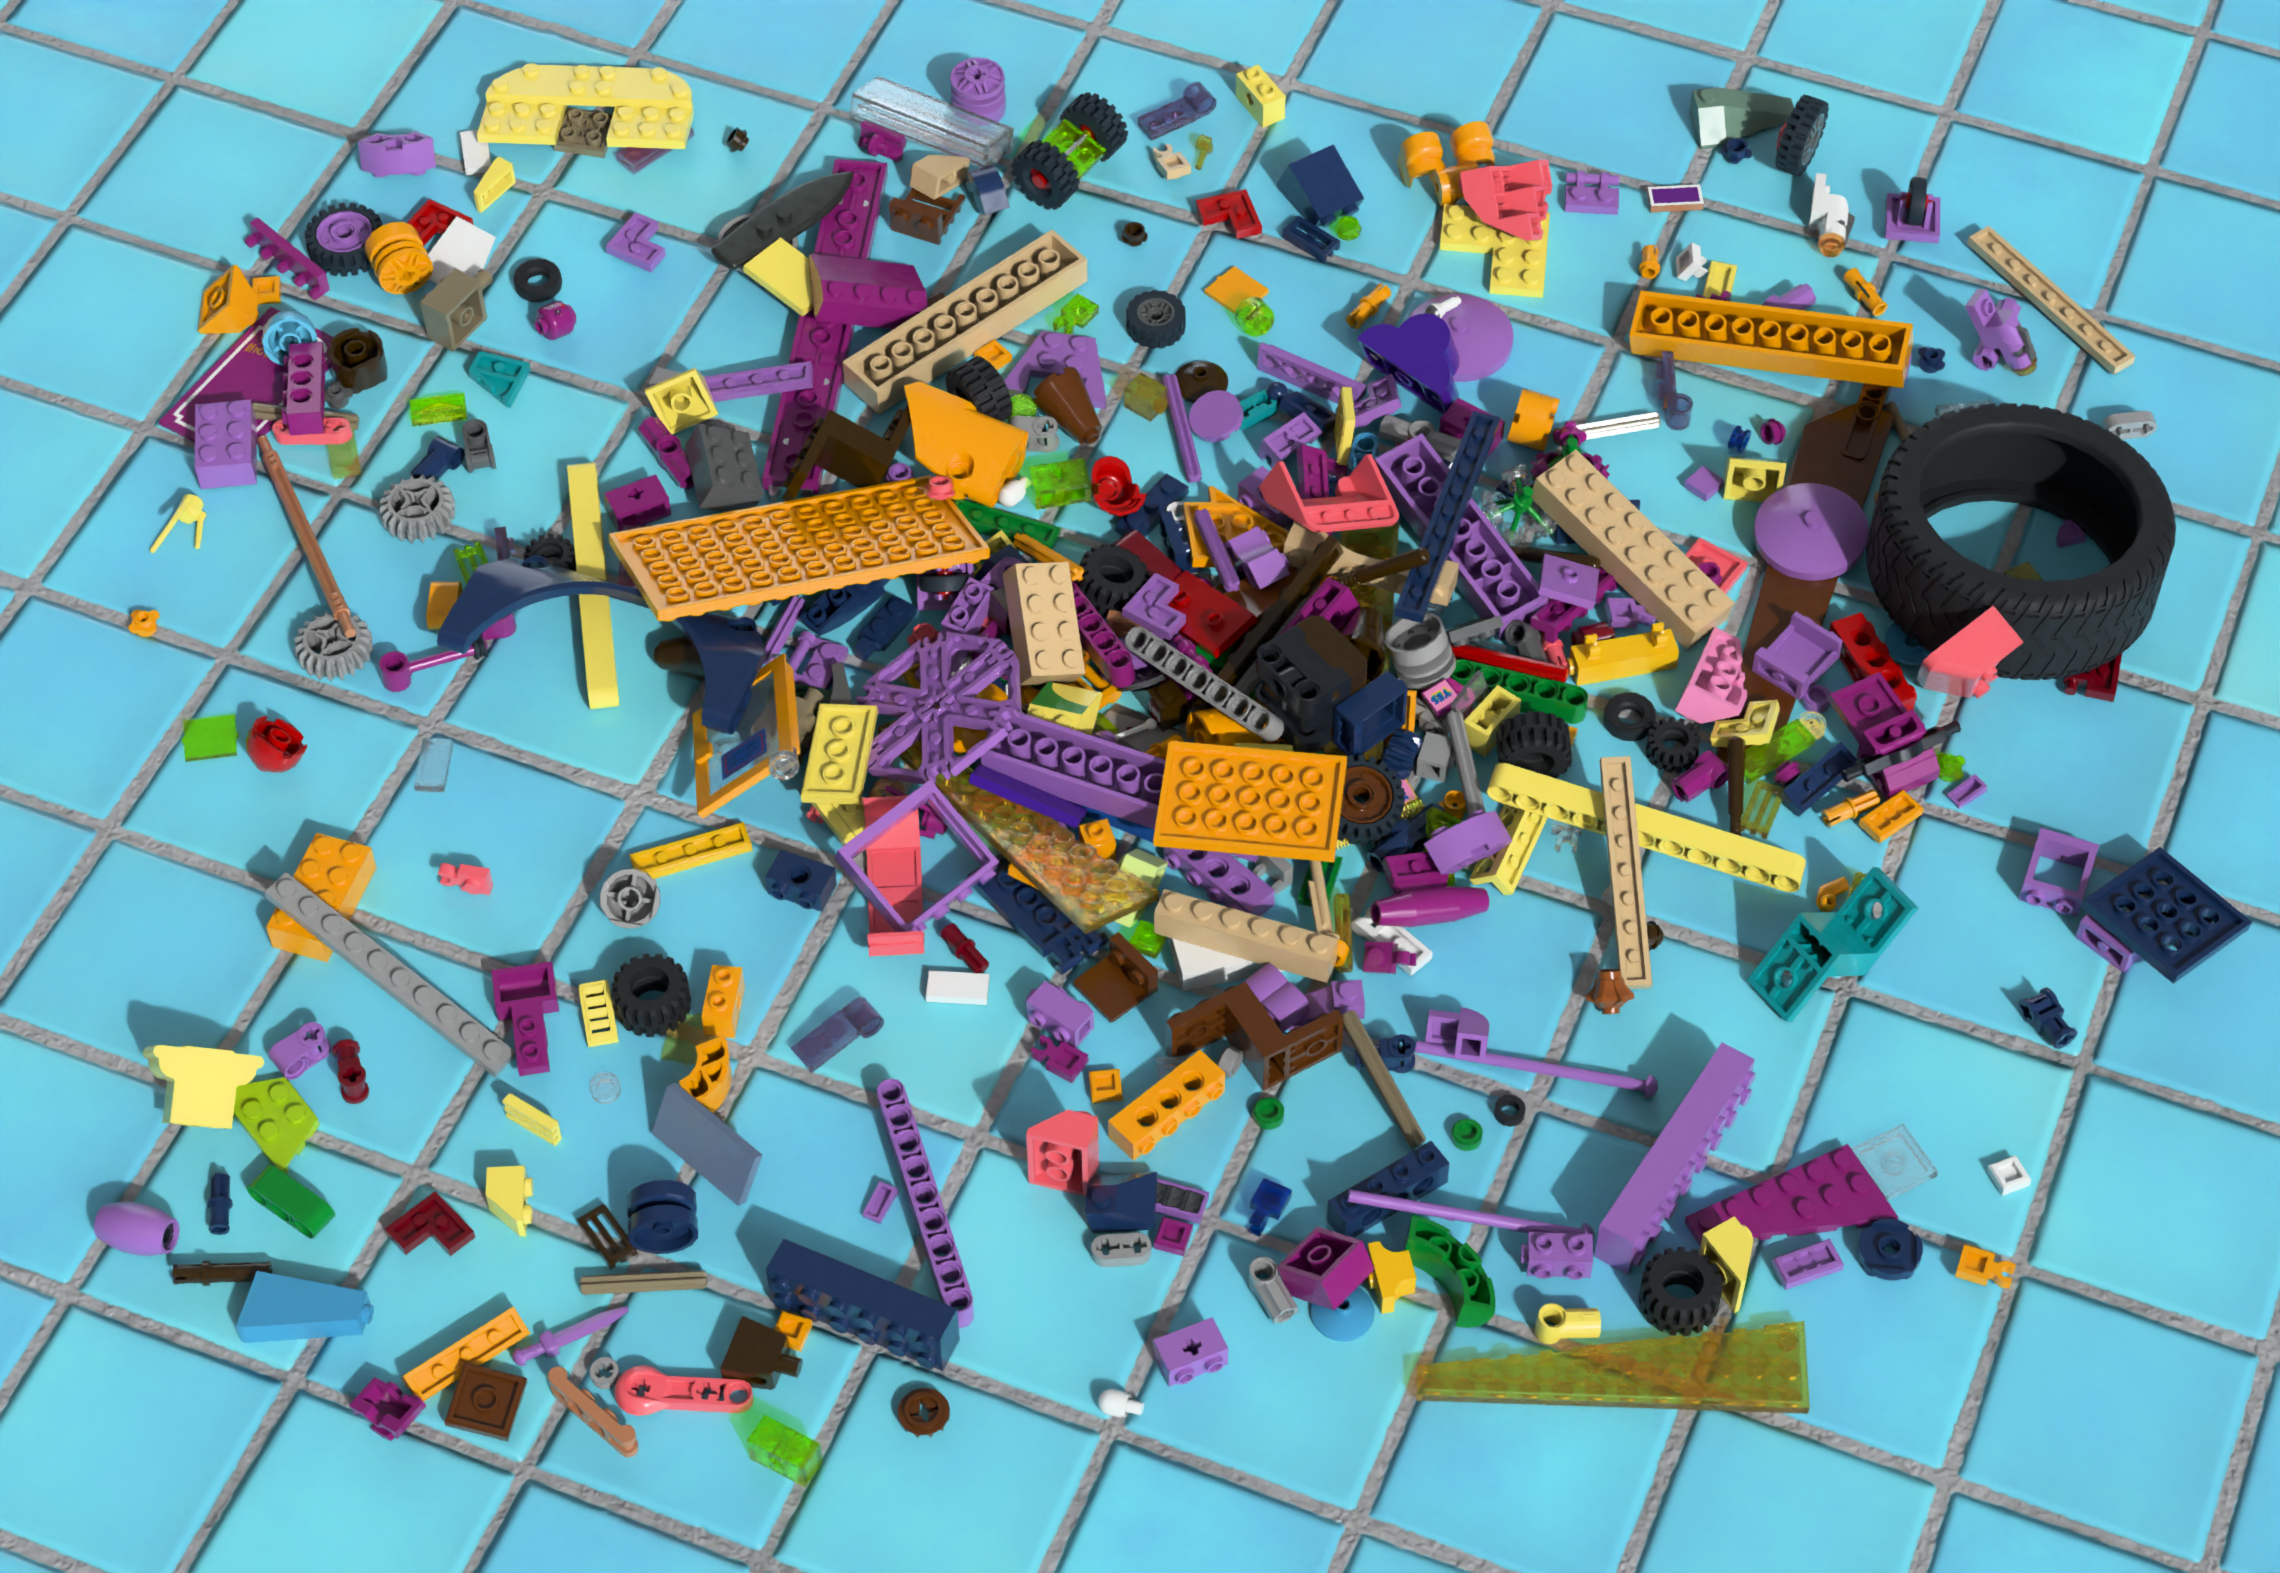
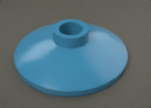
[1885,623,1933,665]
[1310,1287,1375,1341]

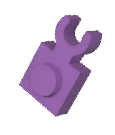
[1604,598,1656,628]

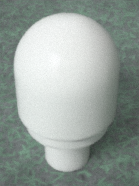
[998,476,1031,507]
[1098,1389,1144,1418]

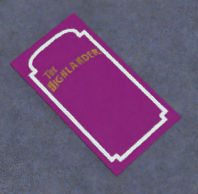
[158,307,334,444]

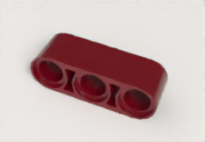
[1110,529,1183,581]

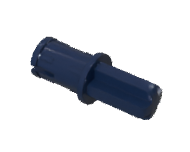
[207,1172,233,1235]

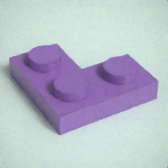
[606,212,666,272]
[1354,373,1402,428]
[1122,573,1186,641]

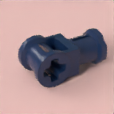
[2018,987,2077,1049]
[1355,1034,1416,1074]

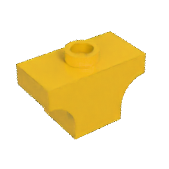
[1367,1241,1416,1314]

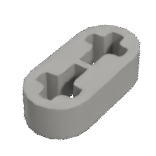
[2102,411,2157,440]
[1091,1232,1151,1267]

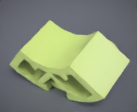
[1098,848,1168,928]

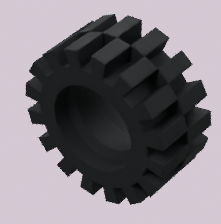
[524,534,576,571]
[1646,717,1701,773]

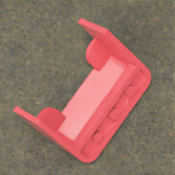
[1916,606,2023,699]

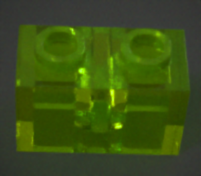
[1029,458,1091,510]
[747,1415,823,1487]

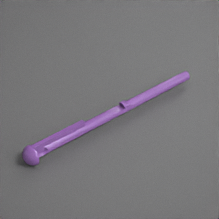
[1415,1040,1658,1098]
[1347,1189,1594,1239]

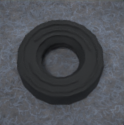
[513,259,562,302]
[1603,692,1656,741]

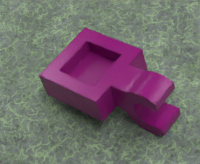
[1363,942,1417,974]

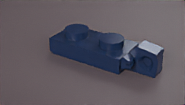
[855,595,917,662]

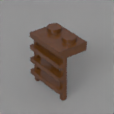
[889,188,965,245]

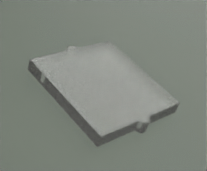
[1450,670,1490,720]

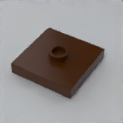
[445,1362,528,1442]

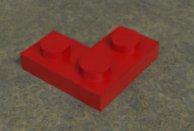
[1196,189,1262,239]
[407,199,474,247]

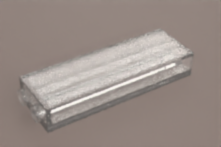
[849,76,1014,168]

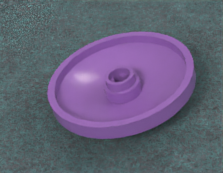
[1409,294,1513,382]
[1754,483,1869,581]

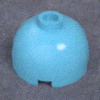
[262,310,318,366]

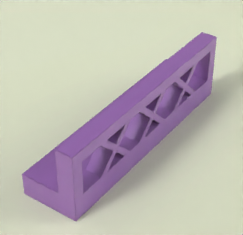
[1257,342,1367,404]

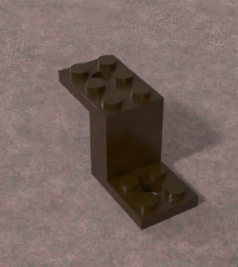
[782,404,911,501]

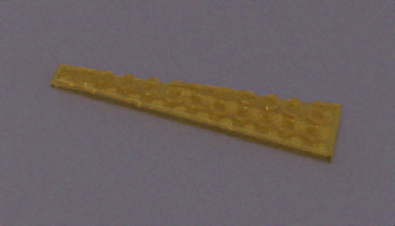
[878,717,1159,934]
[1416,1321,1810,1414]

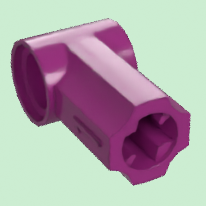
[1671,750,1728,803]

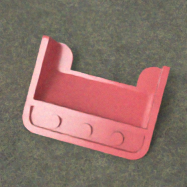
[1259,454,1399,533]

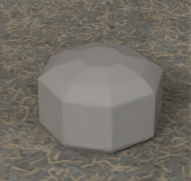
[1217,1046,1243,1078]

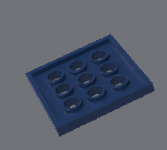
[2081,847,2252,984]

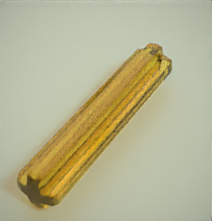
[1334,893,1353,973]

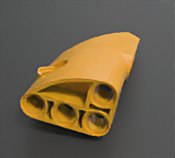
[904,382,1028,508]

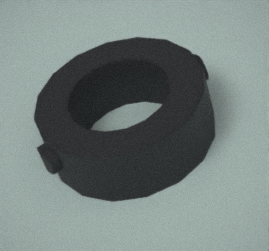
[1494,1095,1526,1127]

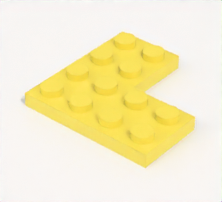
[1440,204,1550,298]

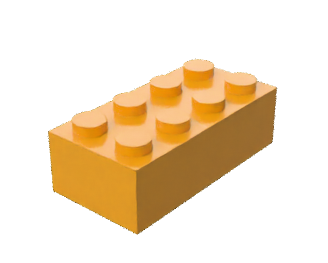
[266,833,377,962]

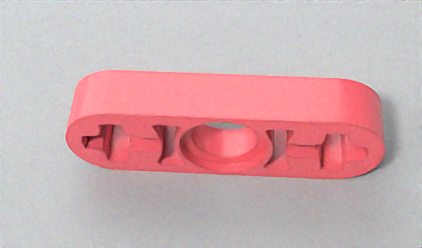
[272,418,353,445]

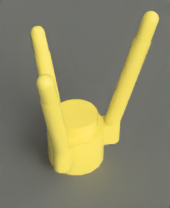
[150,494,207,553]

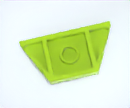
[233,1077,320,1174]

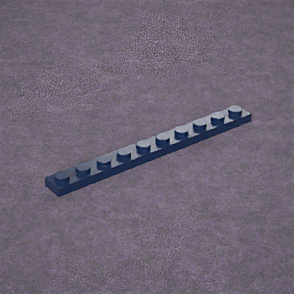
[1394,411,1500,623]

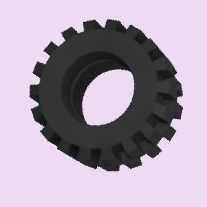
[945,356,1012,421]
[1074,544,1150,618]
[1496,711,1572,778]
[611,954,691,1037]
[1639,1247,1723,1336]

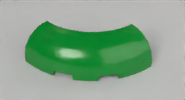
[1403,1214,1496,1328]

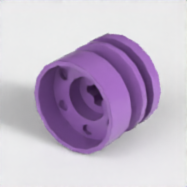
[950,57,1006,128]

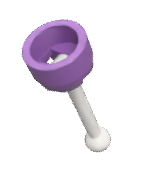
[1092,718,1157,743]

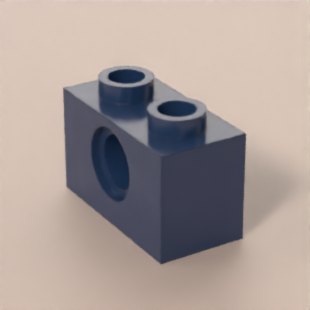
[765,850,837,912]

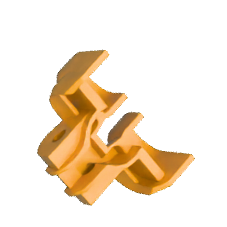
[1396,121,1495,207]

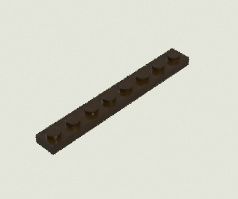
[1187,535,1344,715]

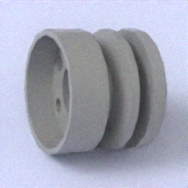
[1384,613,1457,690]

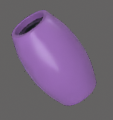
[94,1202,180,1256]

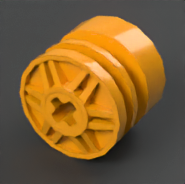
[364,222,433,294]

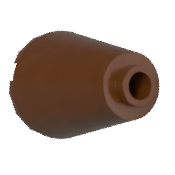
[1032,367,1102,445]

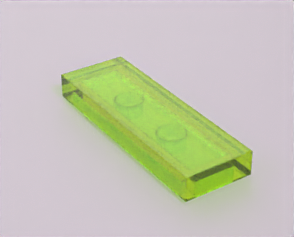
[1744,719,1816,785]

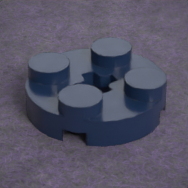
[1857,1219,1923,1280]

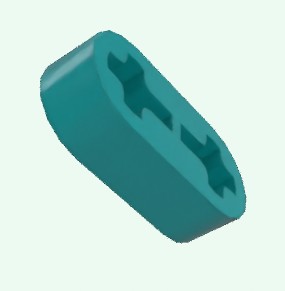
[1239,390,1278,430]

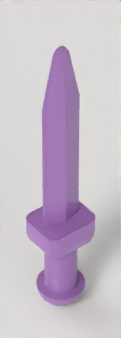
[513,1307,628,1366]

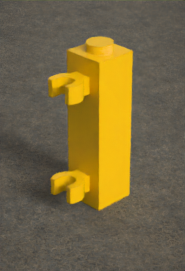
[1566,622,1679,686]

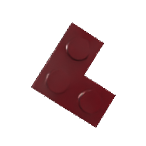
[385,1191,476,1256]

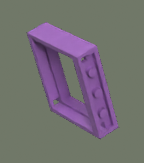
[835,779,999,932]

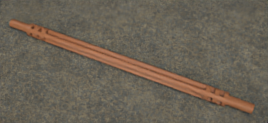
[257,435,356,638]

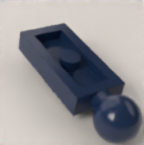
[1266,382,1336,434]

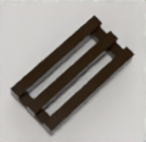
[577,1204,638,1270]

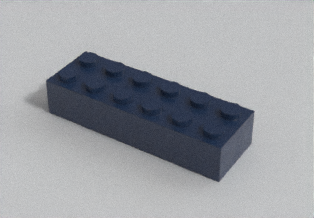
[766,1239,960,1371]

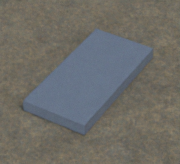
[651,1082,762,1206]

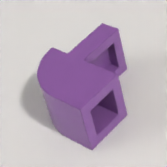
[1425,1007,1489,1063]

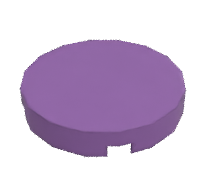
[1189,390,1244,443]

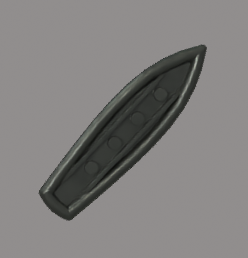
[711,172,854,270]

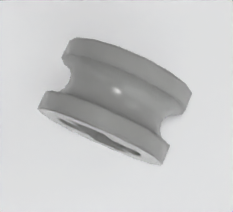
[590,1357,620,1389]

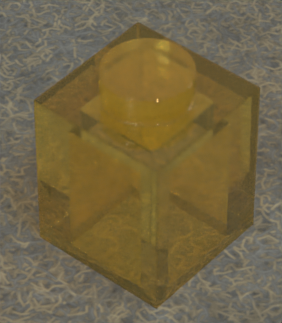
[1124,373,1168,422]

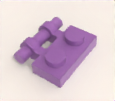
[1565,170,1619,215]

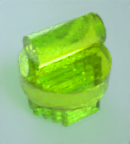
[1008,394,1037,420]

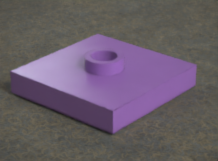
[1538,554,1599,610]

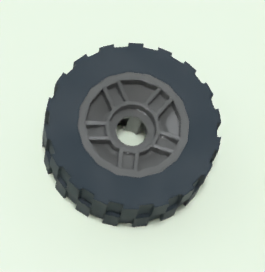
[1126,290,1186,349]

